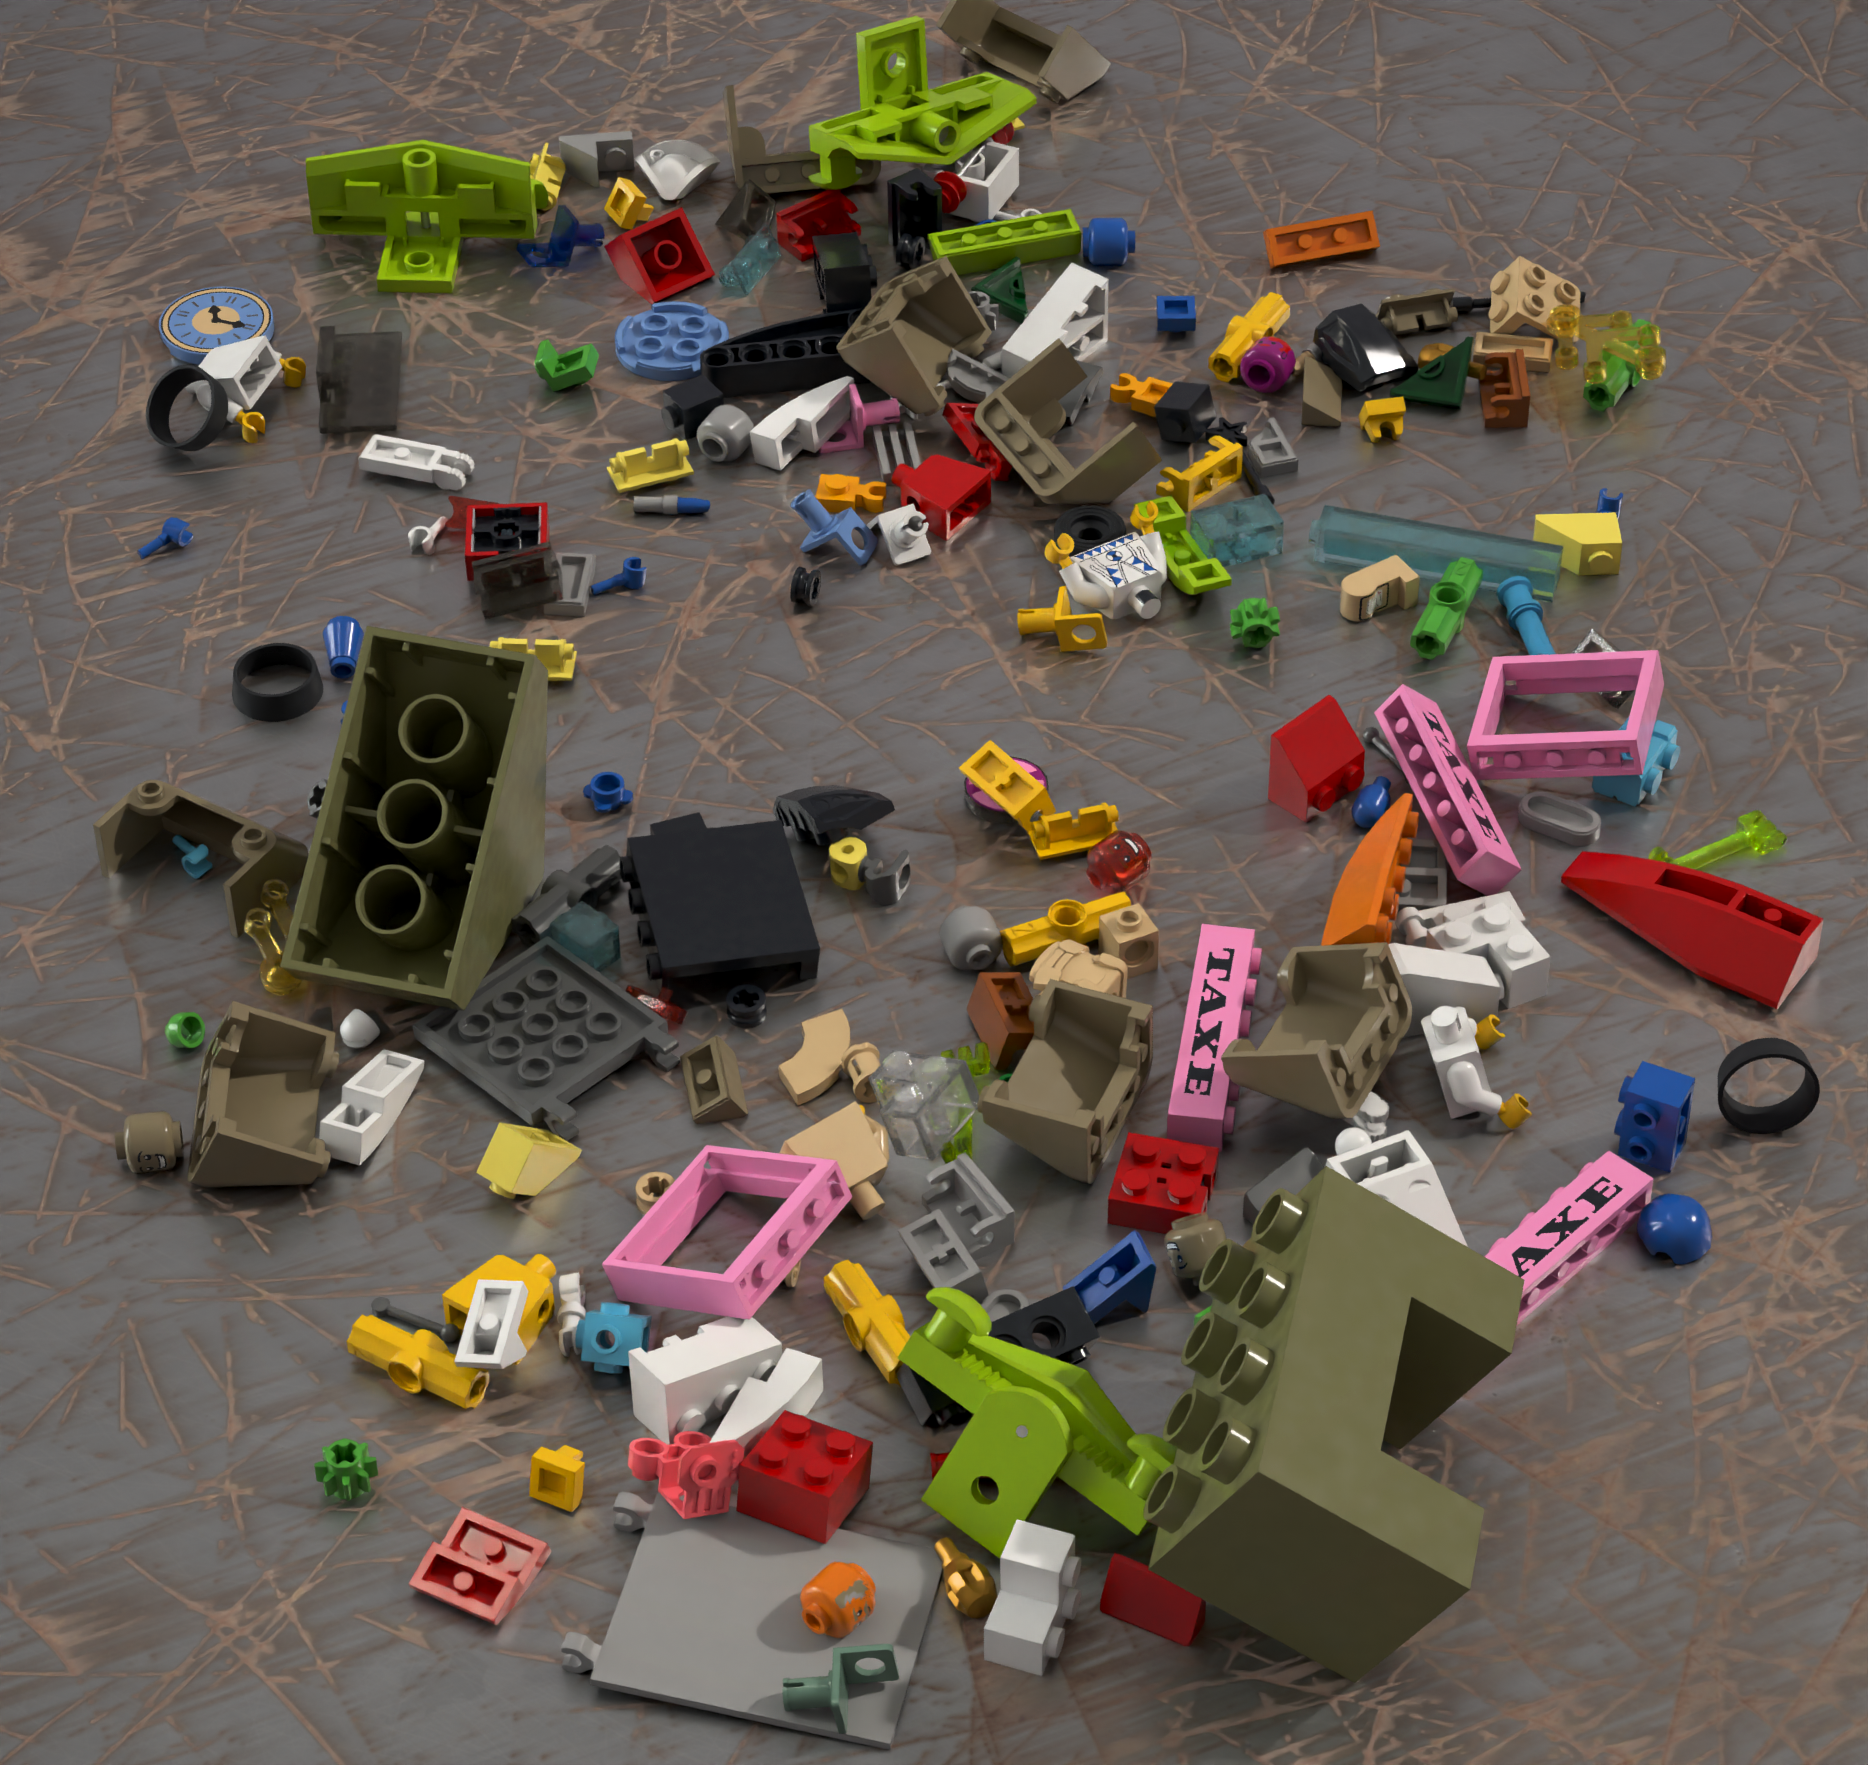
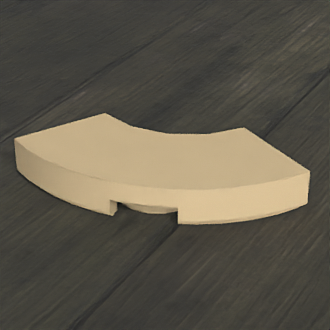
[778,1009,851,1106]

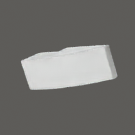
[750,376,854,471]
[319,1049,424,1166]
[710,1348,823,1460]

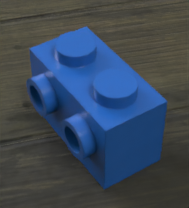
[1614,1061,1695,1173]

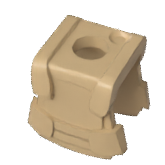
[1029,939,1128,998]

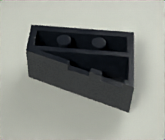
[812,232,878,314]

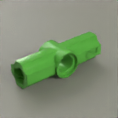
[1583,319,1659,412]
[1410,557,1483,660]

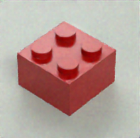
[736,1410,873,1544]

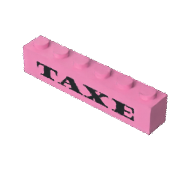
[1374,684,1522,896]
[1167,924,1262,1152]
[1484,1150,1654,1325]

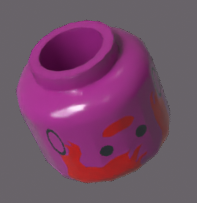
[1240,336,1296,393]

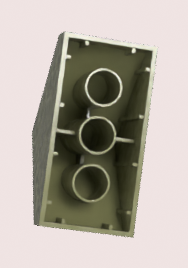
[280,626,548,1011]

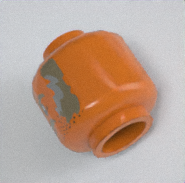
[800,1562,876,1638]

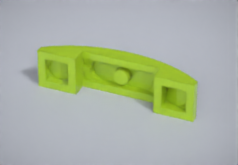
[1134,495,1232,594]

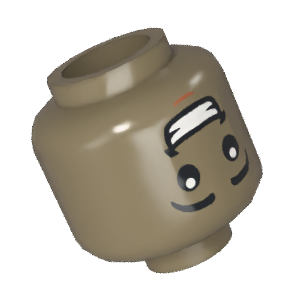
[115,1111,184,1174]
[1164,1212,1227,1286]

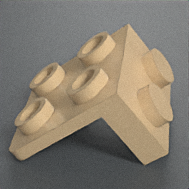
[1489,256,1580,346]

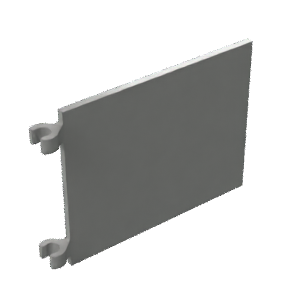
[561,1492,943,1750]

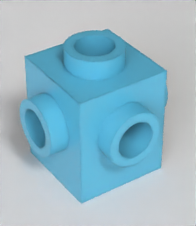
[575,1302,652,1373]

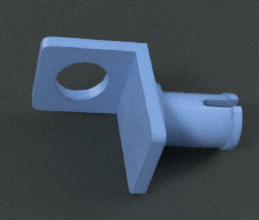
[790,489,878,565]

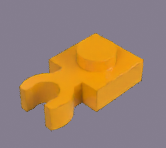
[1110,373,1173,417]
[815,474,887,513]

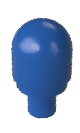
[1351,776,1391,828]

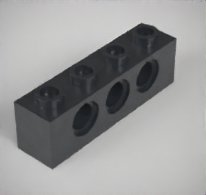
[895,1286,1100,1426]

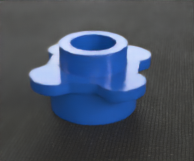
[583,772,633,813]

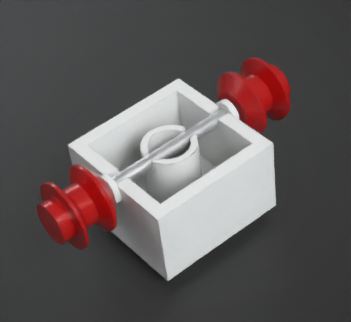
[921,122,1019,222]

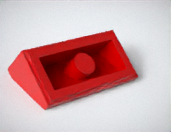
[1100,1553,1206,1646]

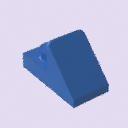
[1062,1230,1157,1324]

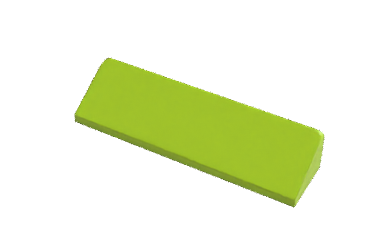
[928,209,1082,275]

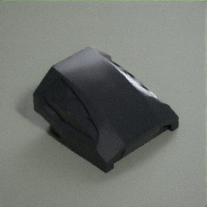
[1313,303,1419,391]
[773,785,895,846]

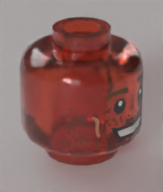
[1086,830,1152,894]

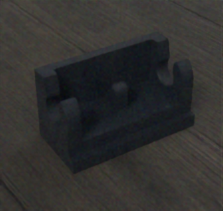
[887,168,942,250]

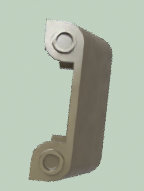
[836,256,992,416]
[1221,942,1412,1119]
[978,979,1153,1184]
[187,1001,340,1187]

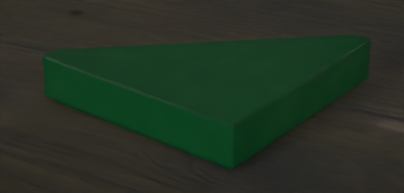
[971,257,1028,324]
[1390,336,1474,410]

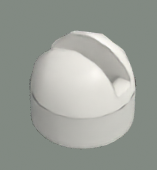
[340,1009,380,1049]

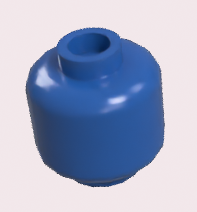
[1082,218,1135,266]

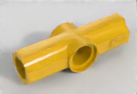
[1208,292,1290,383]
[999,891,1131,967]
[823,1259,910,1387]
[346,1314,490,1409]

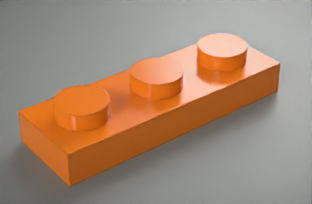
[1263,210,1380,269]

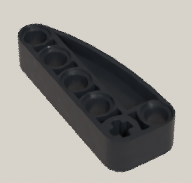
[700,308,872,398]

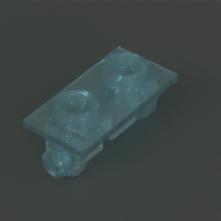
[719,223,782,295]

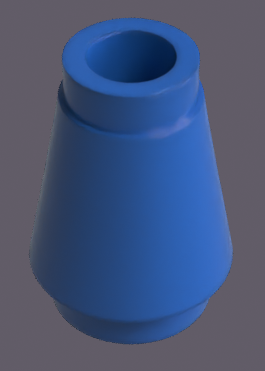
[323,616,364,679]

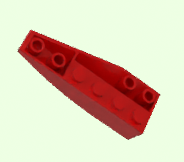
[1561,851,1824,1009]

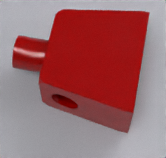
[891,454,991,541]

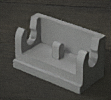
[922,1152,1015,1261]
[898,1208,989,1304]

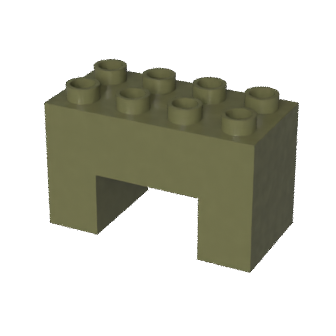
[1144,1166,1525,1683]

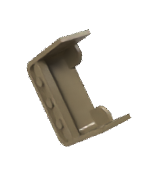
[936,0,1111,103]
[722,85,881,196]
[974,338,1162,504]
[93,780,309,938]

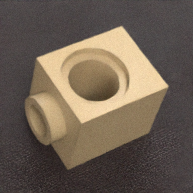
[1098,903,1159,979]

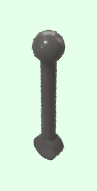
[1363,727,1410,785]
[371,1297,460,1342]

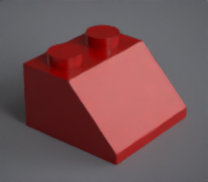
[604,207,715,304]
[1268,695,1365,823]

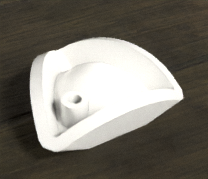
[634,140,720,200]

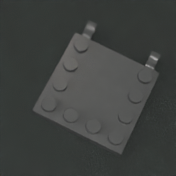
[413,936,680,1141]

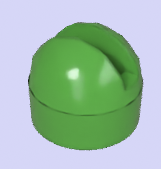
[165,1012,205,1048]

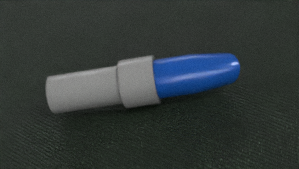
[634,495,710,515]

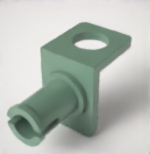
[782,1644,899,1734]

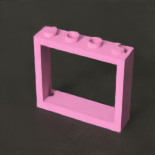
[1467,650,1664,780]
[602,1145,852,1320]

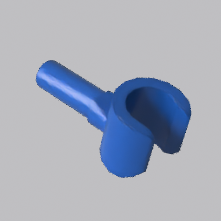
[1596,488,1623,517]
[137,517,193,559]
[590,557,647,595]

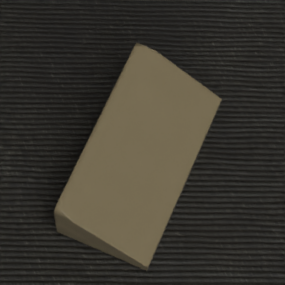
[1301,357,1342,427]
[680,1035,748,1124]

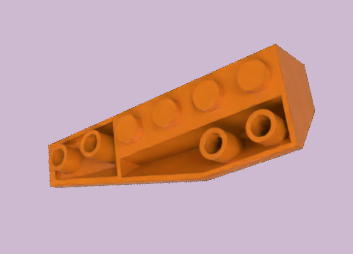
[1321,793,1419,946]

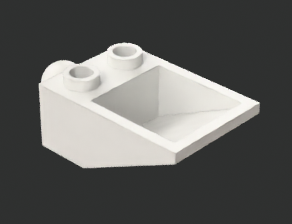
[1326,1127,1468,1247]

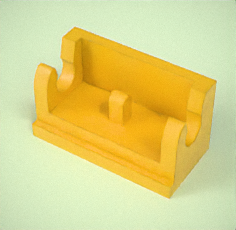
[1156,435,1243,512]
[959,740,1056,831]

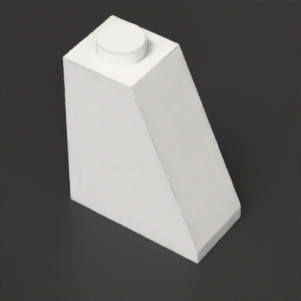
[1388,943,1504,1038]

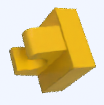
[604,177,654,230]
[1358,396,1406,443]
[529,1445,585,1512]

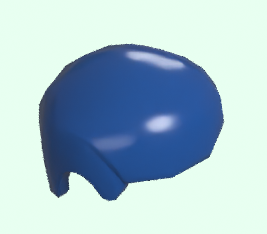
[1637,1194,1712,1264]

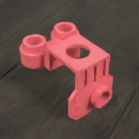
[628,1431,745,1519]

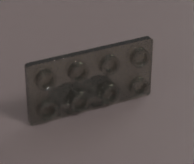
[316,326,403,434]

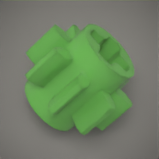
[1229,598,1280,648]
[314,1438,378,1501]

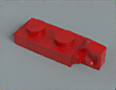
[942,403,1012,481]

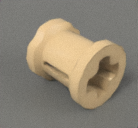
[841,1042,894,1103]

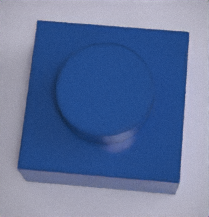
[1156,296,1196,333]

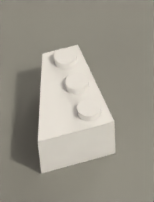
[1000,263,1109,378]
[628,1316,782,1445]

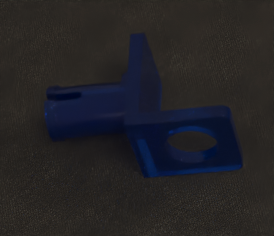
[517,205,605,268]

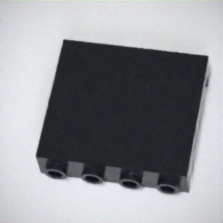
[619,820,820,997]

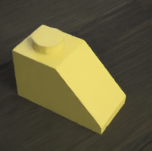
[1532,512,1622,576]
[476,1122,582,1199]

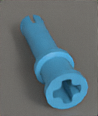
[1496,576,1556,655]

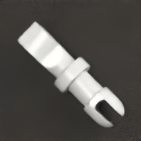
[557,1272,586,1357]

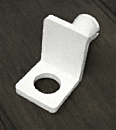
[867,504,931,566]

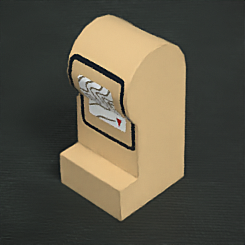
[1340,555,1420,621]

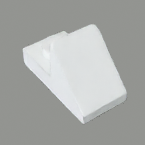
[454,1279,529,1369]

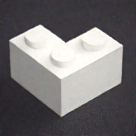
[1425,902,1551,1009]
[984,1519,1082,1676]

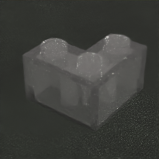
[868,1050,979,1161]

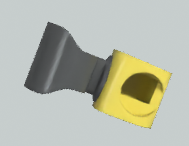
[829,837,911,905]

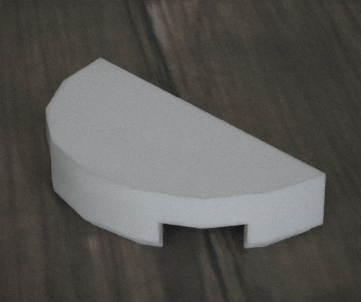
[947,349,1010,403]

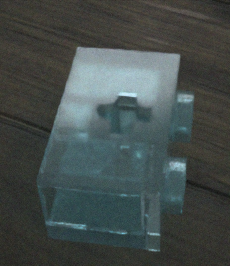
[1190,494,1284,567]

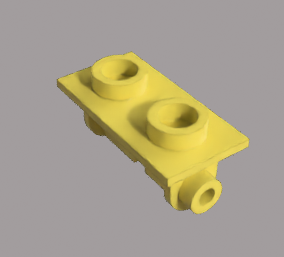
[530,142,566,211]
[607,438,694,493]
[490,637,577,681]

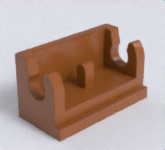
[1478,349,1530,428]
[966,972,1034,1070]

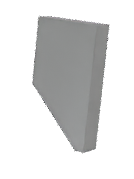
[1248,417,1299,478]

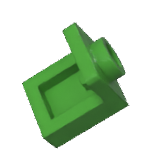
[534,339,599,392]

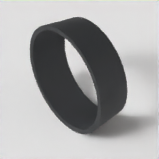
[146,364,228,451]
[232,643,324,722]
[1718,1038,1820,1134]

